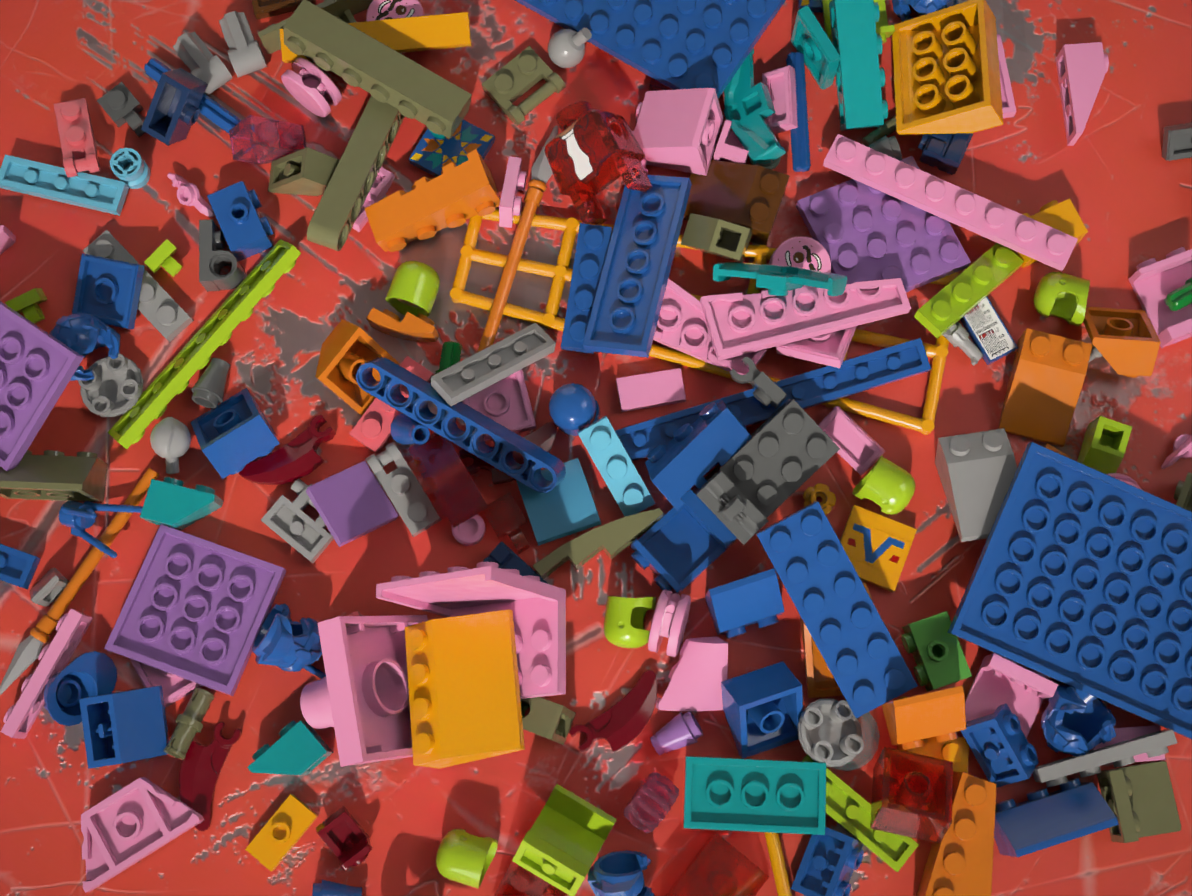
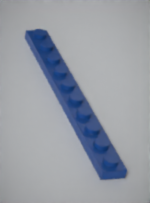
[615,338,931,461]

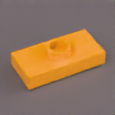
[245,794,318,872]

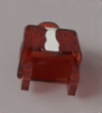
[544,101,652,225]

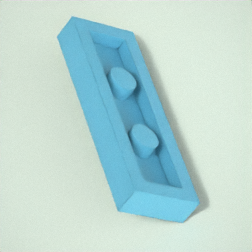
[577,416,655,516]

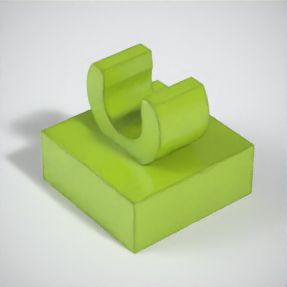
[144,239,182,277]
[5,288,48,323]

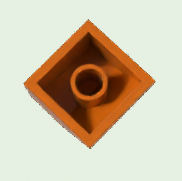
[882,685,966,750]

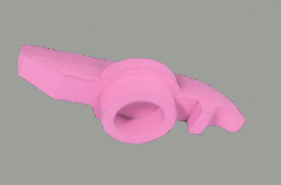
[167,172,215,217]
[1161,434,1192,469]

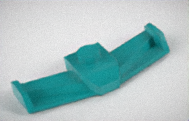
[723,48,786,164]
[713,262,848,296]

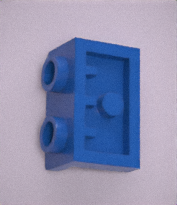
[961,703,1039,788]
[791,826,864,896]

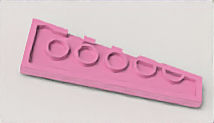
[700,278,911,361]

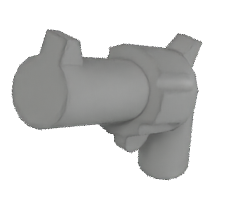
[943,322,983,366]

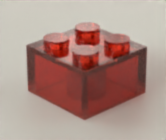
[870,746,953,844]

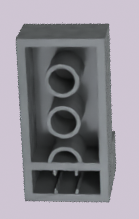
[692,399,840,545]

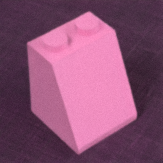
[627,88,724,176]

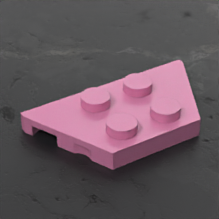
[81,777,204,893]

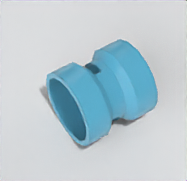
[110,148,151,189]

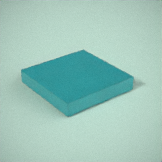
[791,5,841,90]

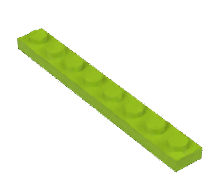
[107,239,301,449]

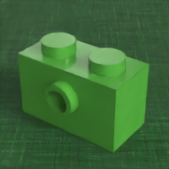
[901,611,972,692]

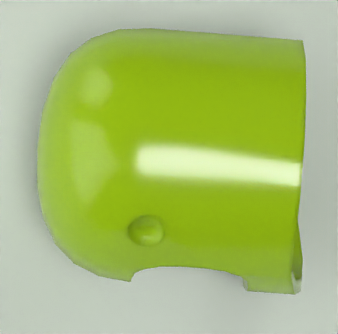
[385,261,440,317]
[1034,272,1090,326]
[852,456,916,515]
[604,596,656,649]
[436,829,498,889]

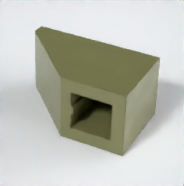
[681,213,753,263]

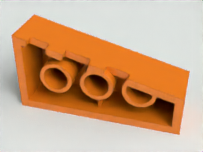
[365,149,500,252]
[916,772,997,896]

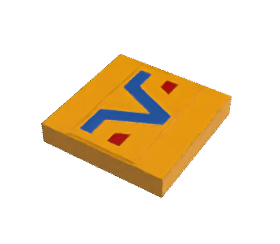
[840,505,917,592]

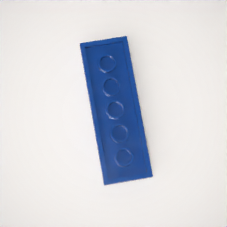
[583,173,692,358]
[756,501,918,718]

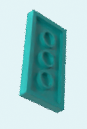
[683,756,826,835]

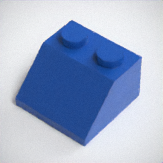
[191,388,280,479]
[705,568,785,639]
[721,661,803,759]

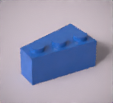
[645,400,752,510]

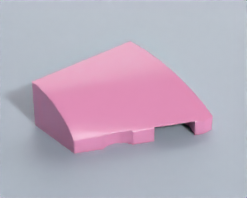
[655,636,728,711]

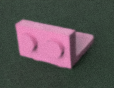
[965,653,1058,738]

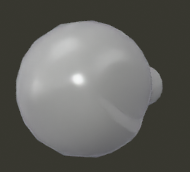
[548,28,592,68]
[150,417,191,474]

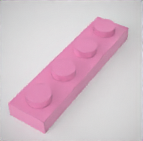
[0,609,93,739]

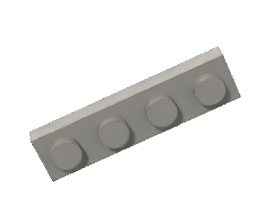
[83,230,193,342]
[431,323,556,407]
[1032,729,1178,787]

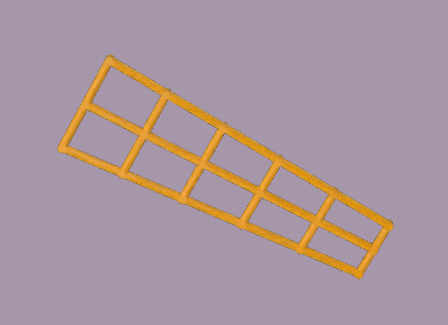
[450,208,959,435]

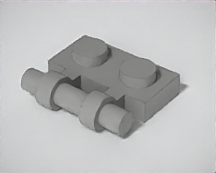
[261,479,334,563]

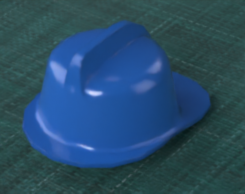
[43,651,117,726]

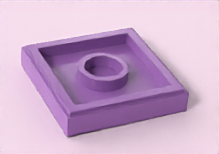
[306,461,398,547]

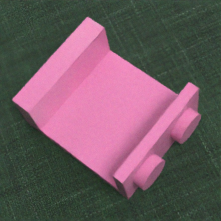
[1128,247,1192,348]

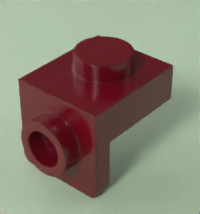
[316,806,372,870]

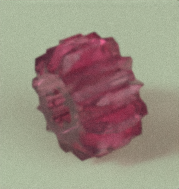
[624,772,679,833]

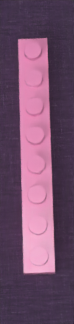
[823,134,1078,271]

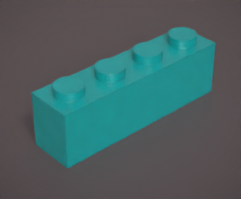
[829,0,888,131]

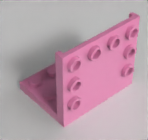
[376,562,566,699]

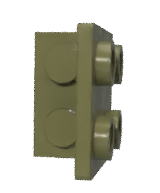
[1097,761,1181,843]

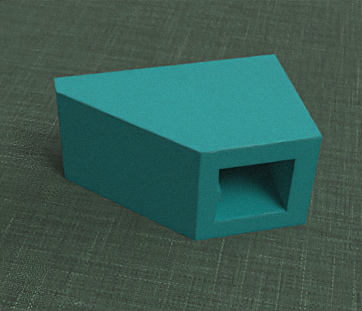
[140,477,224,531]
[247,720,333,775]

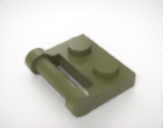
[482,46,566,126]

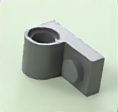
[199,219,245,292]

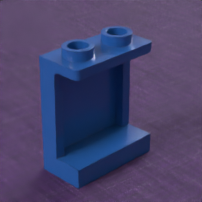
[631,489,737,594]

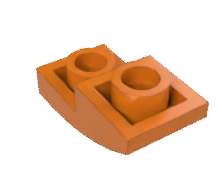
[366,307,439,342]

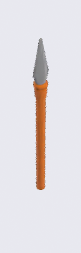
[477,126,558,353]
[0,468,159,695]

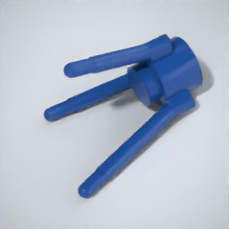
[59,500,143,558]

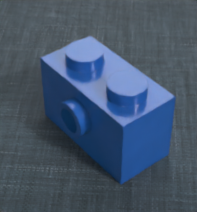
[207,181,274,262]

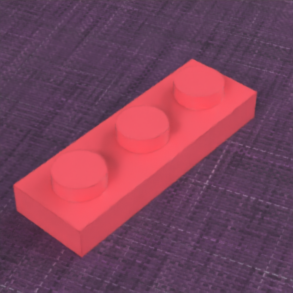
[349,356,434,455]

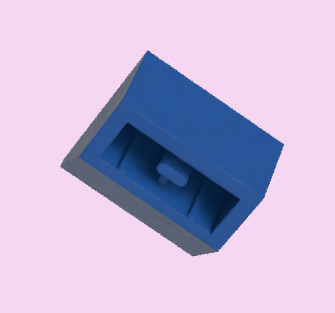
[79,685,169,769]

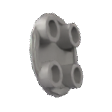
[78,353,144,417]
[798,699,864,767]

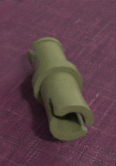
[164,687,215,760]

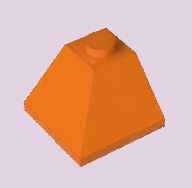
[1083,307,1161,378]
[315,319,400,416]

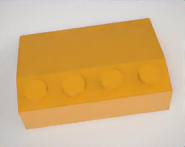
[892,0,1004,135]
[405,609,525,769]

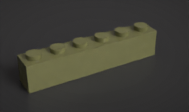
[283,0,472,139]

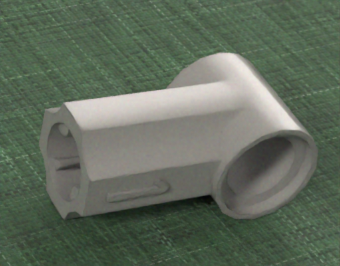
[219,11,267,77]
[173,31,233,96]

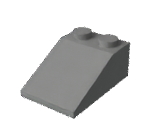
[935,428,1017,542]

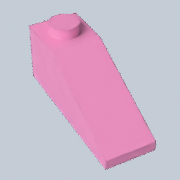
[1056,42,1109,146]

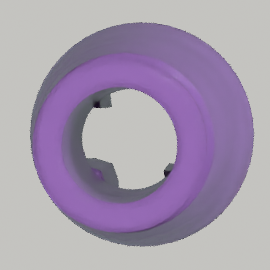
[650,711,703,755]

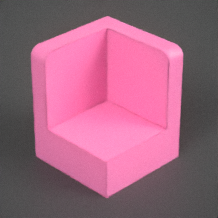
[713,120,749,164]

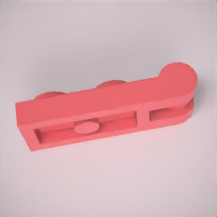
[54,98,100,178]

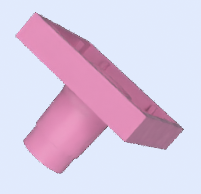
[300,615,428,767]

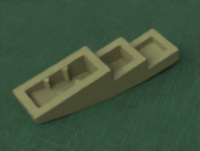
[533,508,664,579]

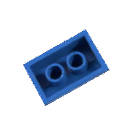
[994,778,1119,857]

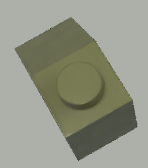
[268,147,339,196]

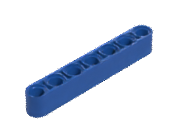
[356,357,566,493]

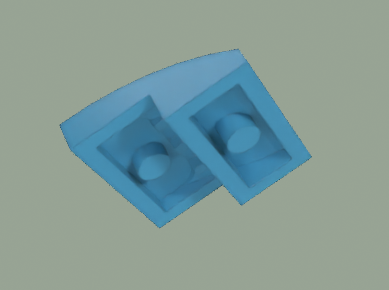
[516,458,601,546]

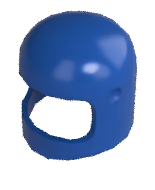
[549,383,600,436]

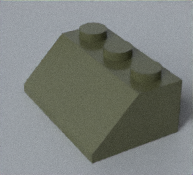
[0,450,108,503]

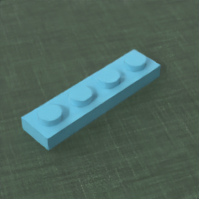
[0,154,129,216]

